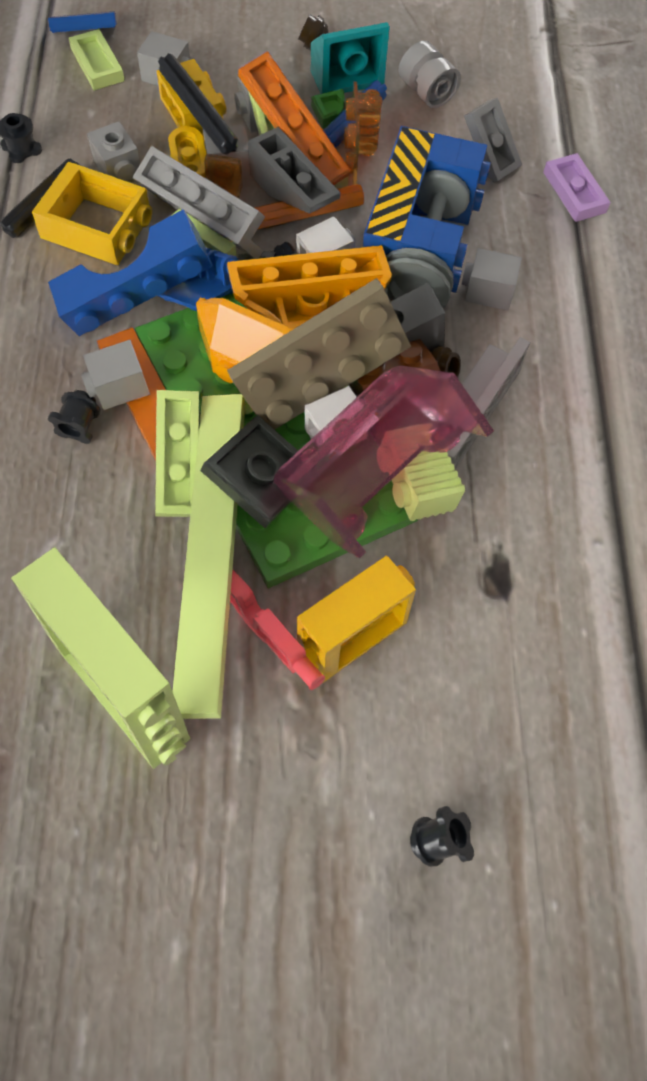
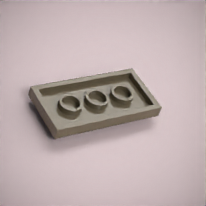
[227,278,411,430]

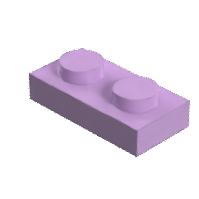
[543,153,611,222]

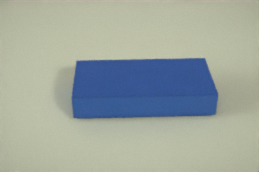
[48,11,117,33]

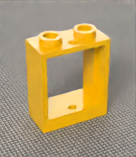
[32,162,152,266]
[297,555,416,683]

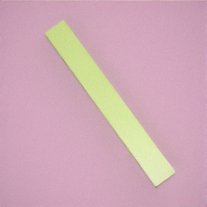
[172,394,245,719]

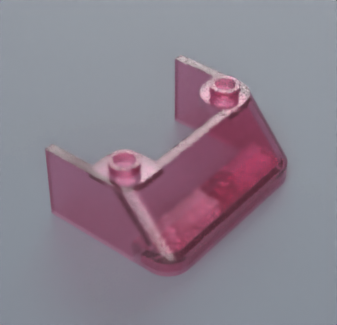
[273,366,494,559]

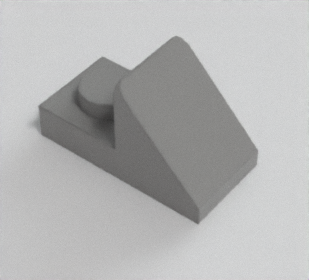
[464,98,522,182]

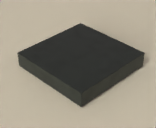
[200,415,321,528]

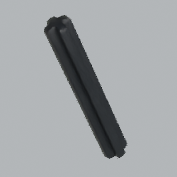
[158,53,238,155]

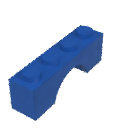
[48,209,213,336]

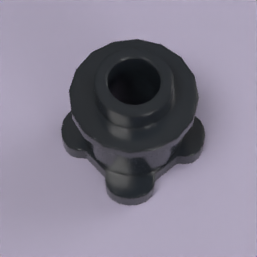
[0,113,42,163]
[47,390,101,444]
[410,806,474,867]

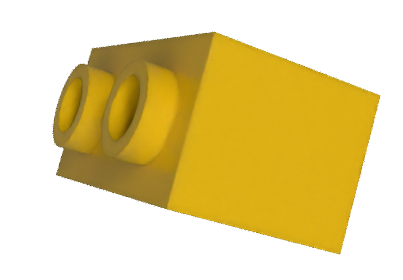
[156,59,227,137]

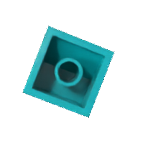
[310,22,390,94]

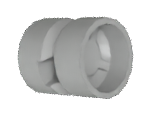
[398,40,461,108]

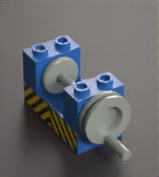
[363,126,491,308]

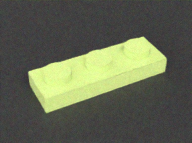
[155,390,199,517]

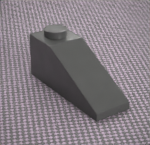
[248,127,340,214]

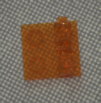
[344,82,383,185]

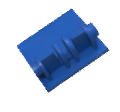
[158,248,239,311]

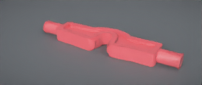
[230,570,325,690]

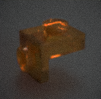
[204,154,243,198]

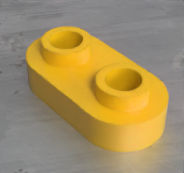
[168,126,209,180]

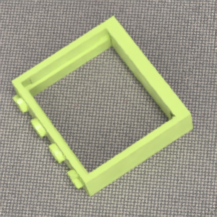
[11,547,190,769]

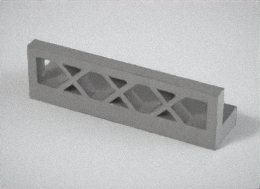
[132,146,265,259]
[435,337,531,470]

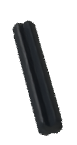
[0,158,80,238]

